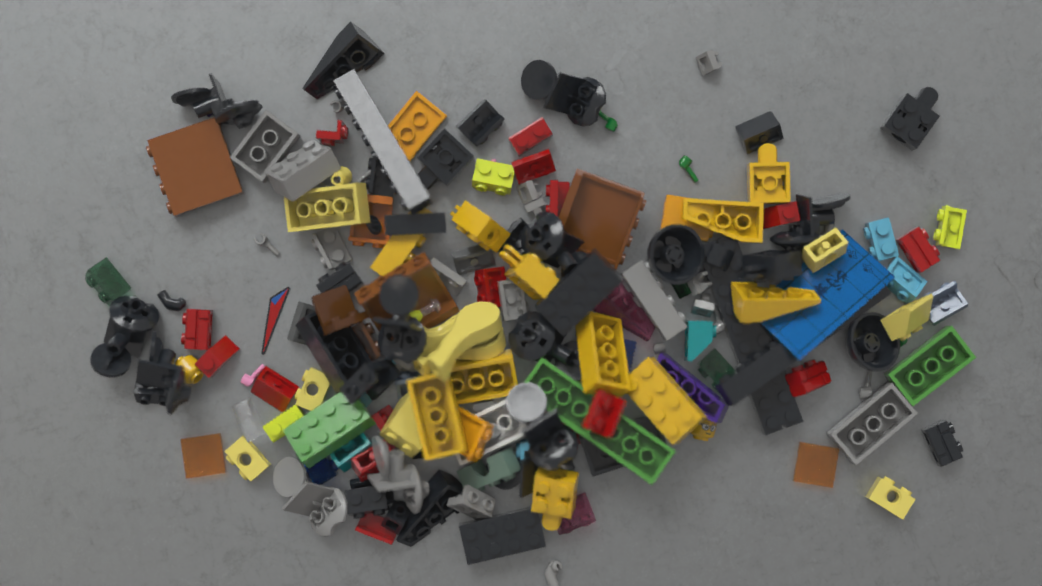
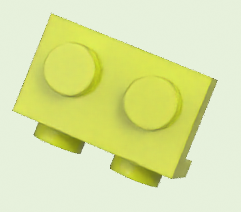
[472,158,515,196]
[933,205,967,249]

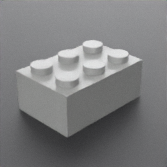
[230,110,300,183]
[265,140,341,202]

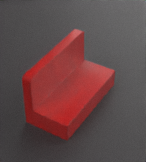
[250,366,299,412]
[355,513,398,545]

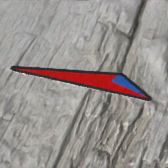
[261,287,290,355]

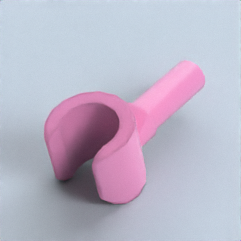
[240,364,265,387]

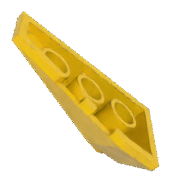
[683,198,764,243]
[731,282,821,324]

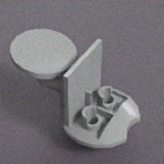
[367,436,429,514]
[273,457,347,537]

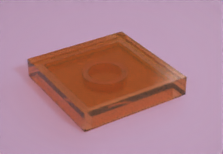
[180,433,226,479]
[792,441,839,488]

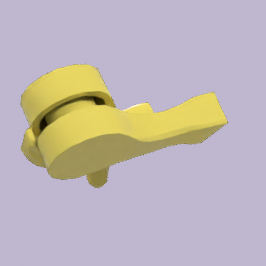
[413,301,506,382]

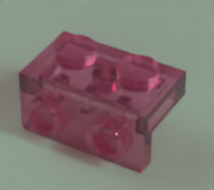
[557,492,596,535]

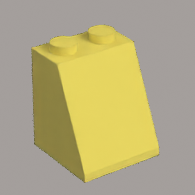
[379,392,422,458]

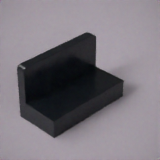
[735,111,784,154]

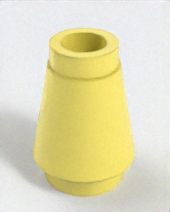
[331,166,352,186]

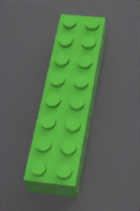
[524,358,676,485]

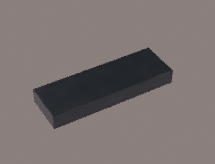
[384,212,446,236]

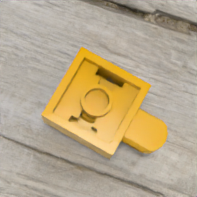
[747,143,791,204]
[450,200,511,253]
[499,245,559,300]
[531,467,579,531]

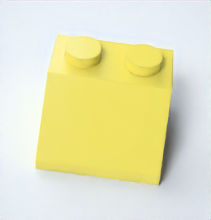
[881,293,933,341]

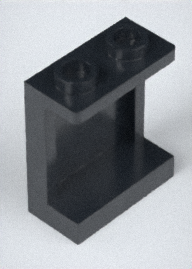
[339,359,402,404]

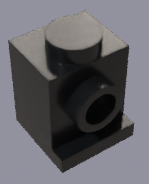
[381,500,411,535]

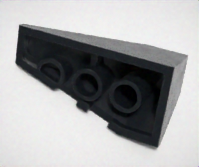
[303,21,385,99]
[396,469,464,547]

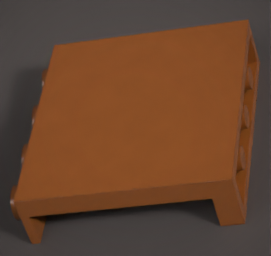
[146,117,244,217]
[559,168,647,270]
[354,252,460,341]

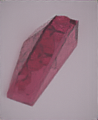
[593,280,656,341]

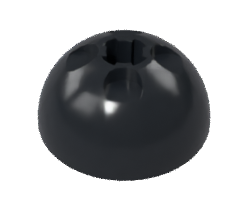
[647,224,704,284]
[845,312,900,371]

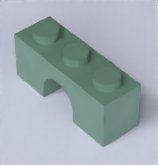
[456,447,520,491]

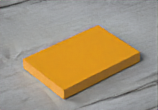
[388,91,448,162]

